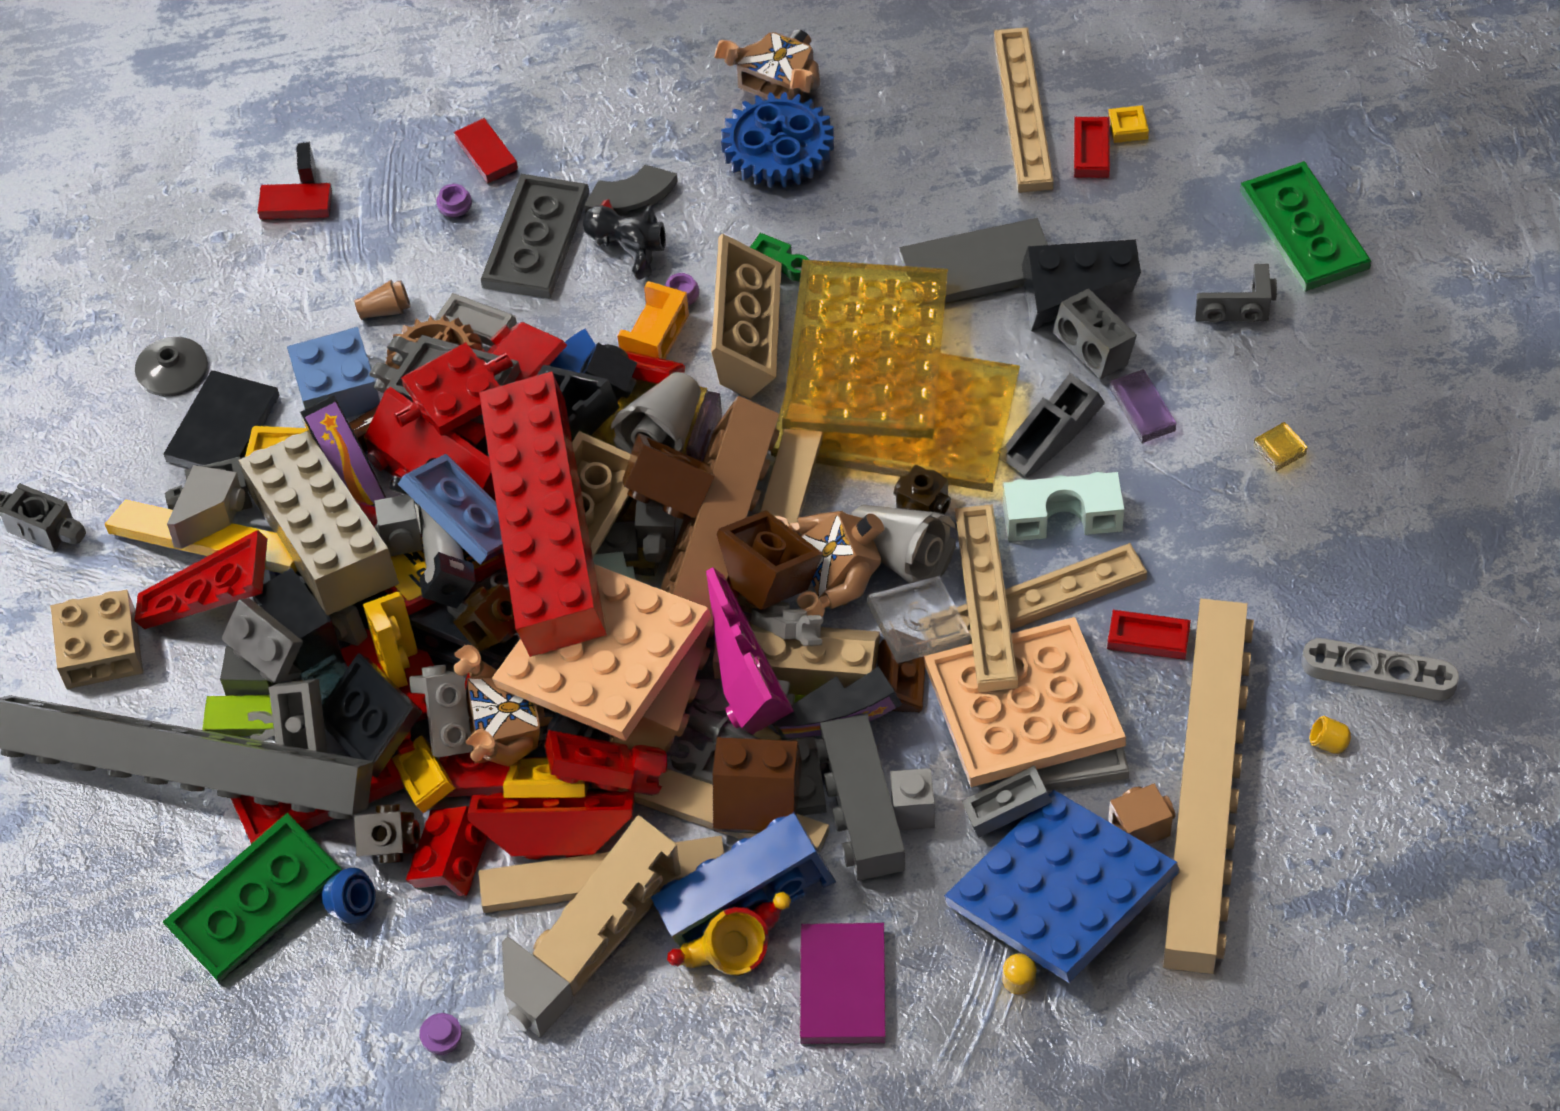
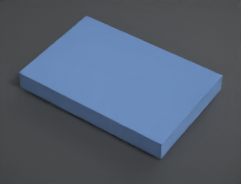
[398,454,504,565]

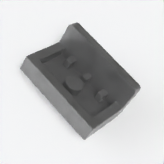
[221,598,303,683]

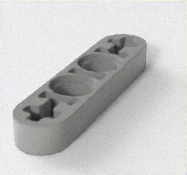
[1301,638,1459,701]

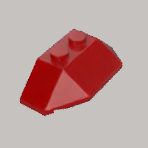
[467,789,635,860]

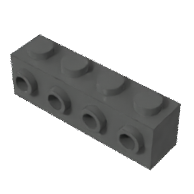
[815,713,905,881]

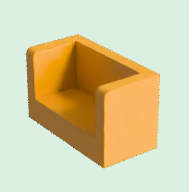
[617,281,689,359]

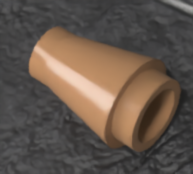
[354,280,411,320]

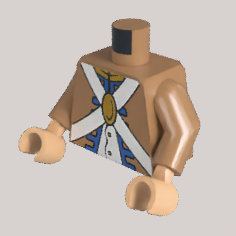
[714,29,820,100]
[775,511,884,617]
[454,645,556,766]

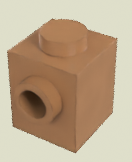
[1108,783,1175,845]

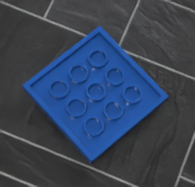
[944,790,1179,983]

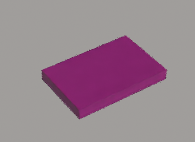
[800,923,885,1044]

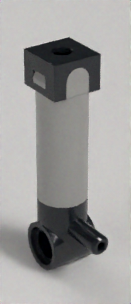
[389,458,476,609]

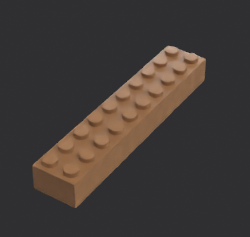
[610,395,780,753]

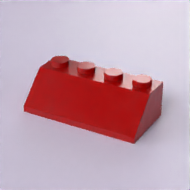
[452,322,567,446]
[364,386,496,501]

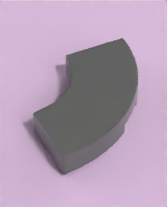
[584,165,678,216]

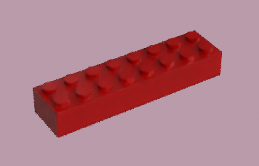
[479,371,607,657]

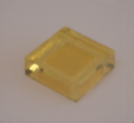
[1253,422,1308,472]

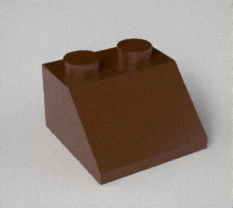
[622,433,715,519]
[717,510,823,610]
[713,737,802,834]

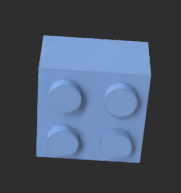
[287,327,380,418]

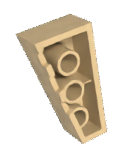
[532,815,681,996]

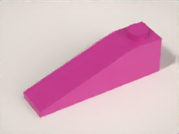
[706,567,794,735]

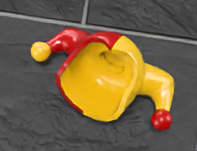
[667,892,791,976]

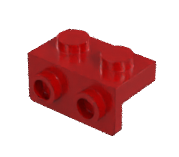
[406,806,487,896]

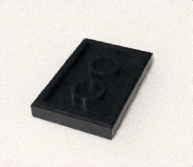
[164,370,280,468]
[322,653,423,778]

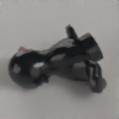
[583,199,666,280]

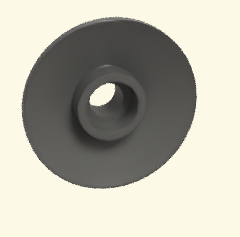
[135,337,208,397]

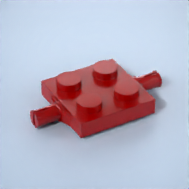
[394,342,513,436]

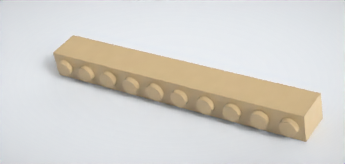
[1163,598,1254,974]

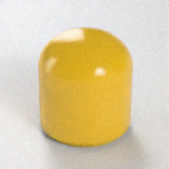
[1309,716,1351,754]
[1002,953,1036,995]

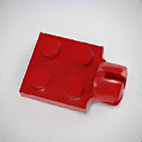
[545,730,667,796]

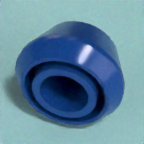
[322,868,376,924]

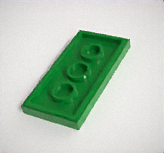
[1240,161,1371,292]
[162,813,342,983]

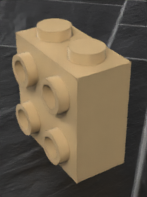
[50,589,143,689]

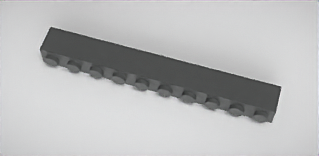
[0,695,374,819]

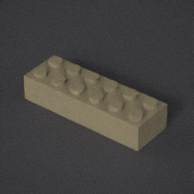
[238,431,399,616]

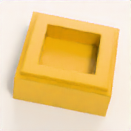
[1108,105,1149,143]

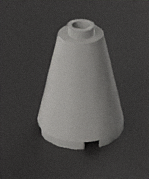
[611,372,701,454]
[850,505,956,588]

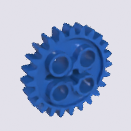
[721,92,834,188]

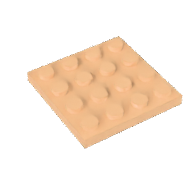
[492,564,712,741]
[924,617,1126,787]

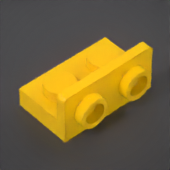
[363,592,418,688]

